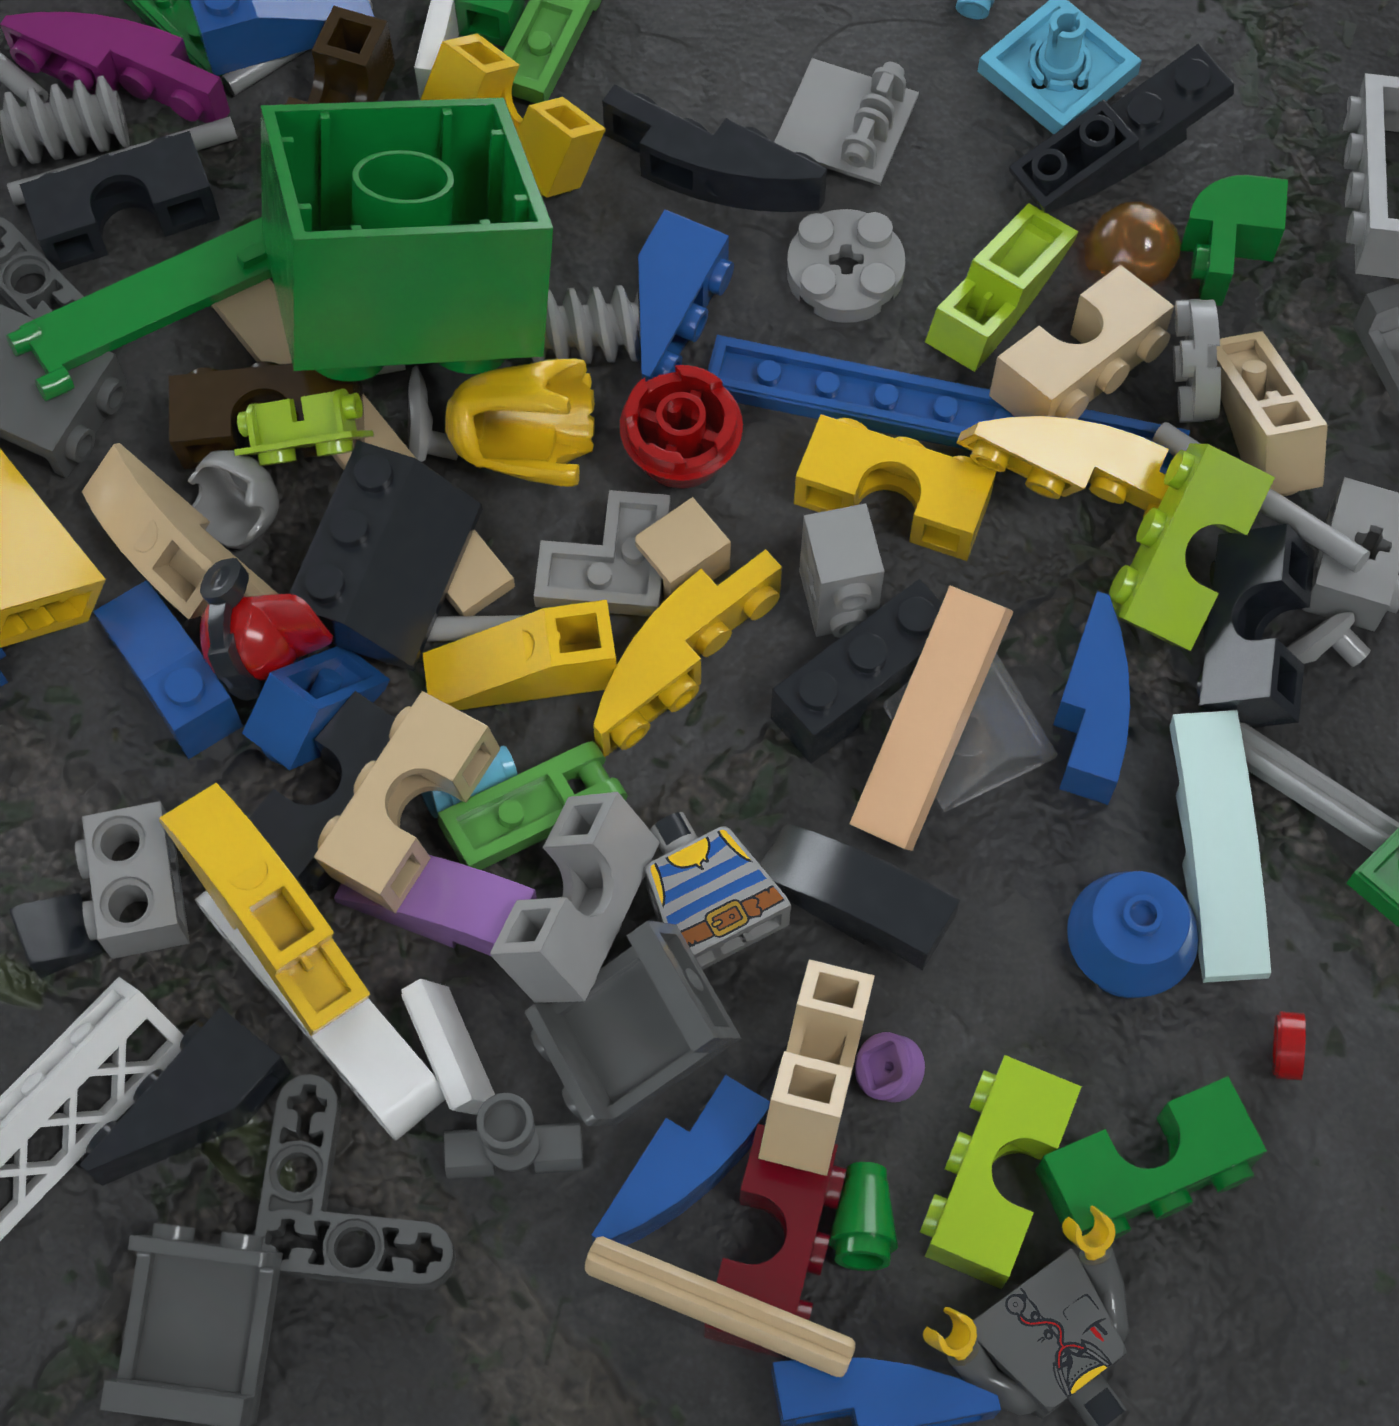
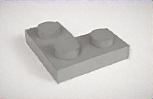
[534,490,671,616]

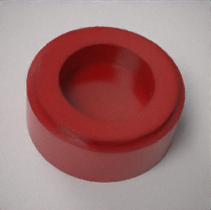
[1272,1011,1306,1081]

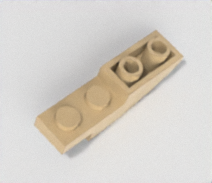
[82,443,278,619]

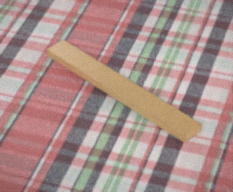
[211,279,515,616]

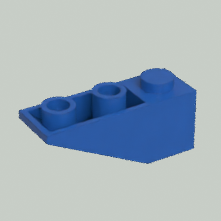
[638,209,734,382]

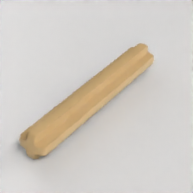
[585,1236,855,1377]

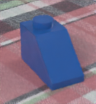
[242,646,390,770]

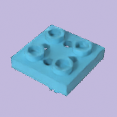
[978,0,1142,134]

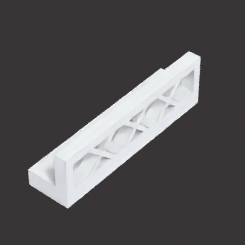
[0,977,184,1241]

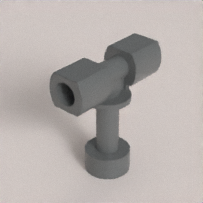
[444,1093,584,1180]

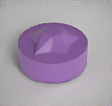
[855,1032,925,1102]

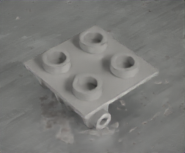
[774,58,919,185]

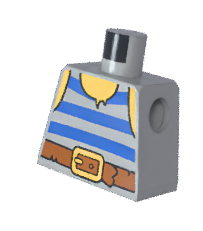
[644,812,791,970]

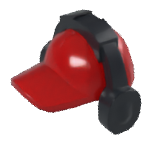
[200,558,333,701]

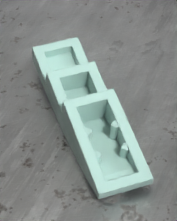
[1169,710,1271,983]

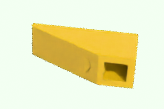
[422,600,617,710]

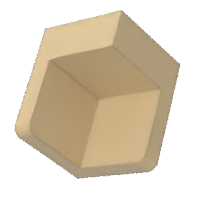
[635,497,731,600]

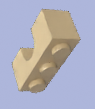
[989,265,1174,419]
[314,691,500,913]
[758,959,875,1176]

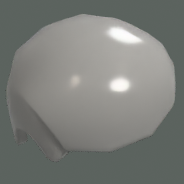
[188,450,279,550]

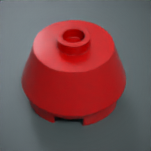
[620,365,743,488]

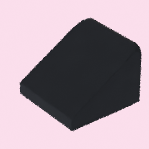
[9,893,103,978]

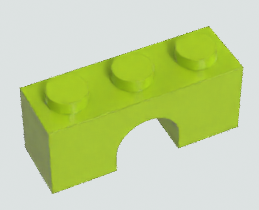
[1109,443,1275,651]
[920,1055,1082,1289]

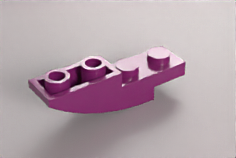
[0,12,230,123]

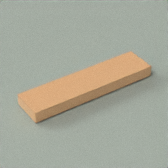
[849,586,1013,851]

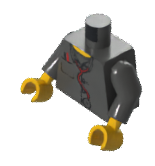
[923,1205,1129,1426]

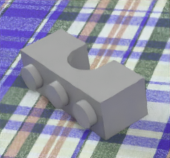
[490,792,660,1003]

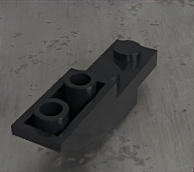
[1009,43,1234,213]
[602,84,827,212]

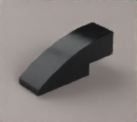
[760,823,960,971]

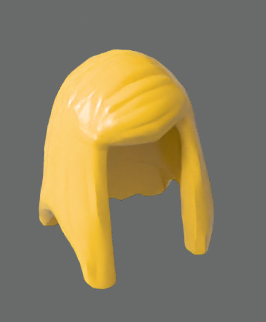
[445,359,595,487]

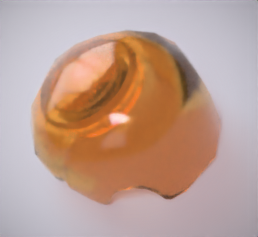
[1084,201,1181,288]

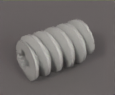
[0,76,130,167]
[521,285,641,364]

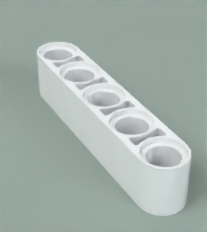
[194,890,445,1141]

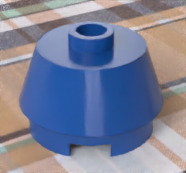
[1067,871,1199,998]

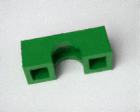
[1035,1076,1267,1245]

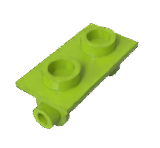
[234,389,374,466]

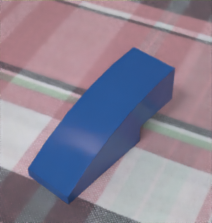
[1053,591,1130,805]
[591,1075,770,1246]
[771,1358,1001,1426]

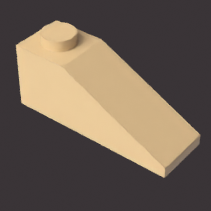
[1216,331,1328,496]

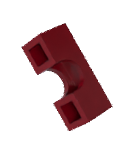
[705,1124,847,1359]

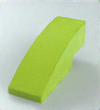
[925,203,1079,372]

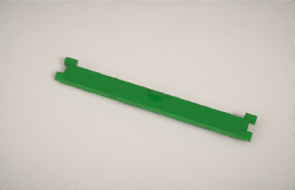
[6,217,272,401]

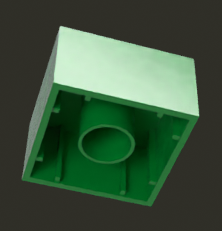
[261,98,553,381]

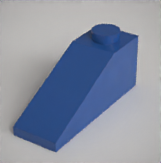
[190,0,374,76]
[93,580,243,759]

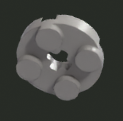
[787,209,905,323]
[1173,299,1221,423]

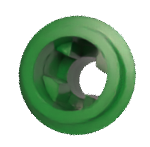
[829,1162,898,1271]

